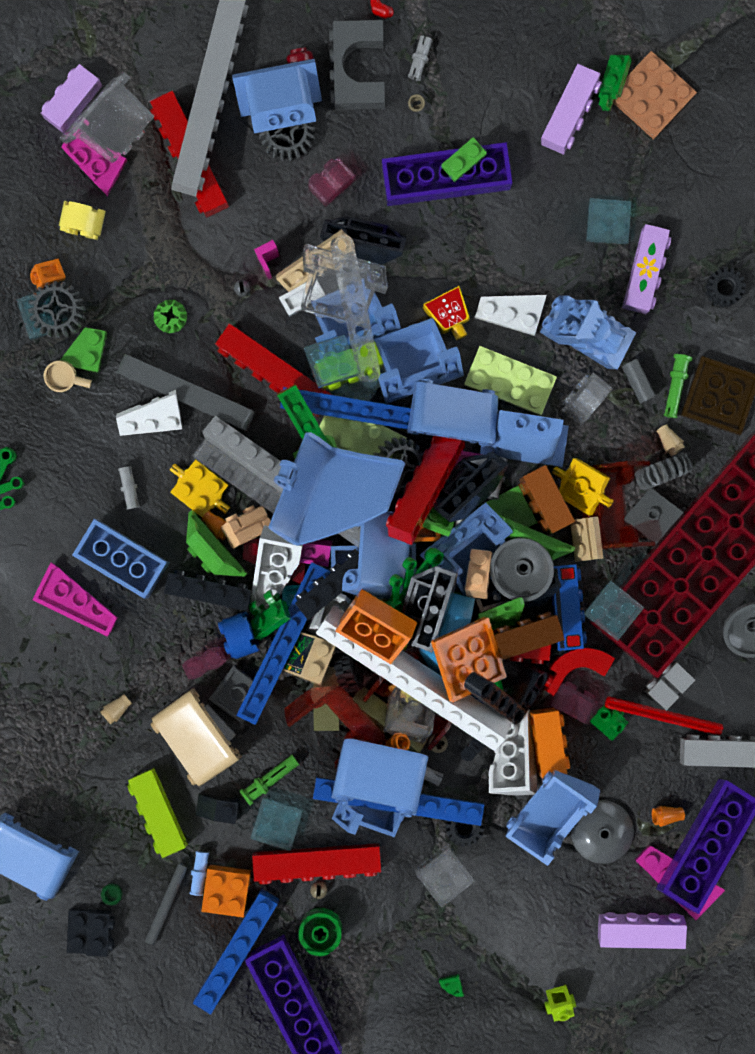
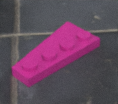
[32,562,118,637]
[635,845,725,920]

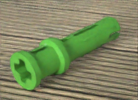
[663,354,692,419]
[240,754,300,806]

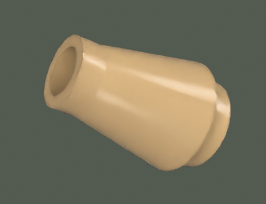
[656,424,685,456]
[100,694,132,724]

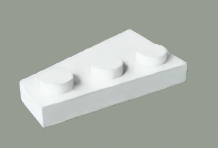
[475,295,547,336]
[116,390,182,436]

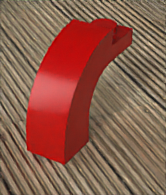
[545,647,615,696]

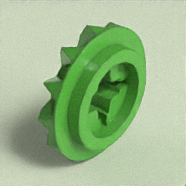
[154,300,187,333]

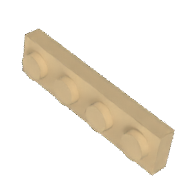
[276,229,355,292]

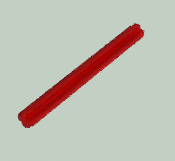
[605,697,723,735]

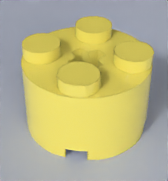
[59,201,106,240]

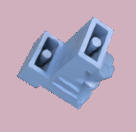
[540,295,636,370]

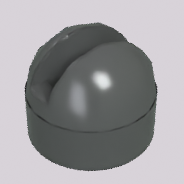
[234,279,251,297]

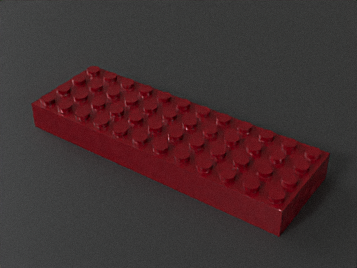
[590,432,755,678]

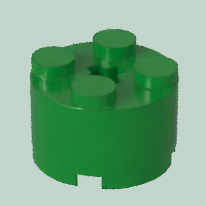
[299,908,342,956]

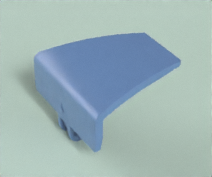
[269,432,405,546]

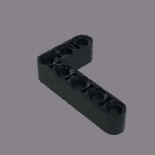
[464,663,548,725]

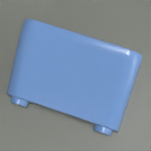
[407,379,498,447]
[342,511,410,599]
[331,739,428,817]
[506,770,600,866]
[0,812,79,901]

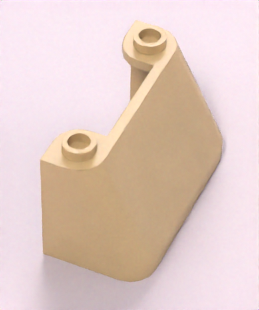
[151,688,242,787]

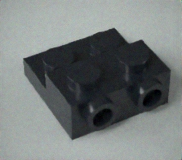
[66,909,115,957]

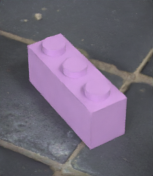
[41,64,102,134]

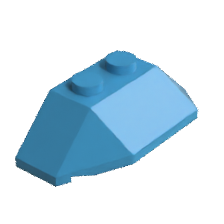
[419,593,475,676]

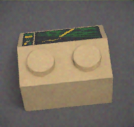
[282,632,337,686]

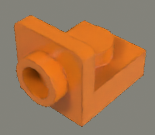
[30,259,66,289]

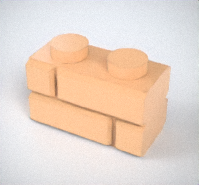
[221,505,271,549]
[465,549,493,599]

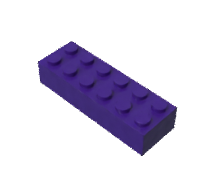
[382,142,512,206]
[656,779,755,914]
[245,934,342,1054]

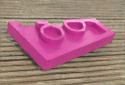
[61,129,127,197]

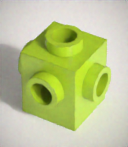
[544,985,576,1022]

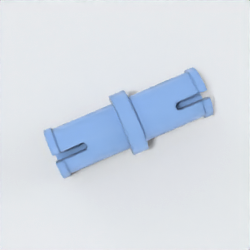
[190,851,209,896]

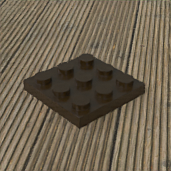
[680,356,755,436]

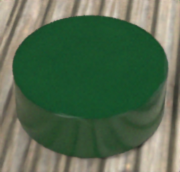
[101,883,123,906]

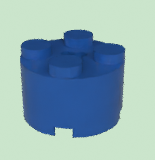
[218,611,260,659]

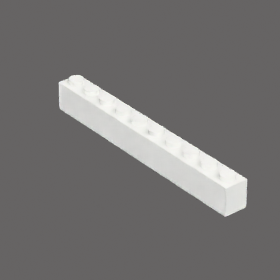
[316,606,512,751]

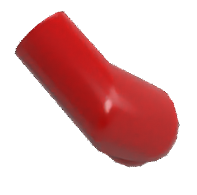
[370,0,394,19]

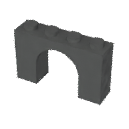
[329,20,385,110]

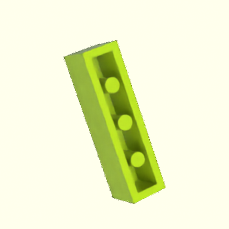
[127,768,188,858]

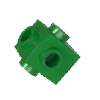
[590,705,629,741]

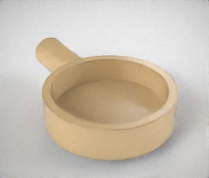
[44,360,92,392]

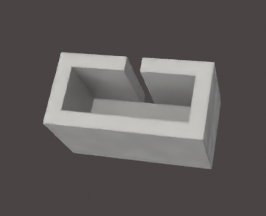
[644,662,695,711]

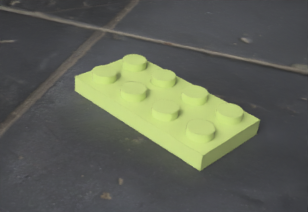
[464,346,557,416]
[320,416,407,458]

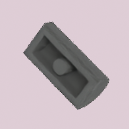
[622,359,655,404]

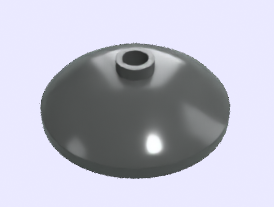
[490,538,554,602]
[723,602,755,658]
[570,800,634,863]

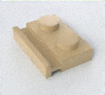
[571,517,603,562]

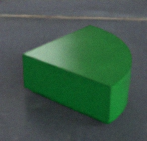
[439,974,464,997]

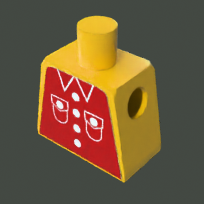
[423,286,469,340]

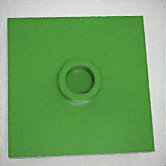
[481,486,537,527]

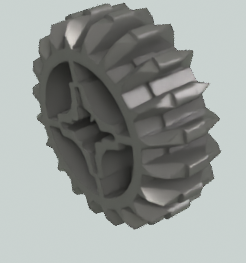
[259,122,315,161]
[28,281,86,338]
[373,437,424,494]
[635,453,692,490]

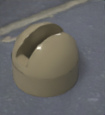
[408,94,425,112]
[310,881,327,899]

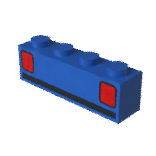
[551,565,587,651]

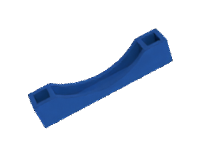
[193,888,279,1015]

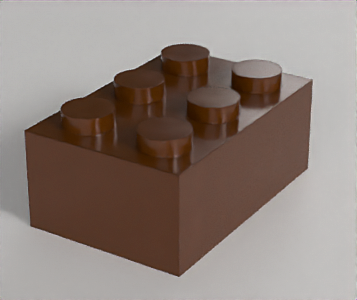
[494,612,565,660]

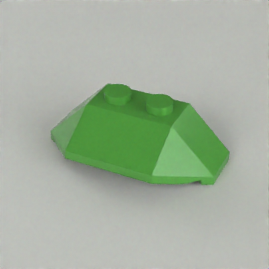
[186,510,248,577]
[499,515,575,560]

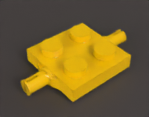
[552,458,613,515]
[170,459,230,517]

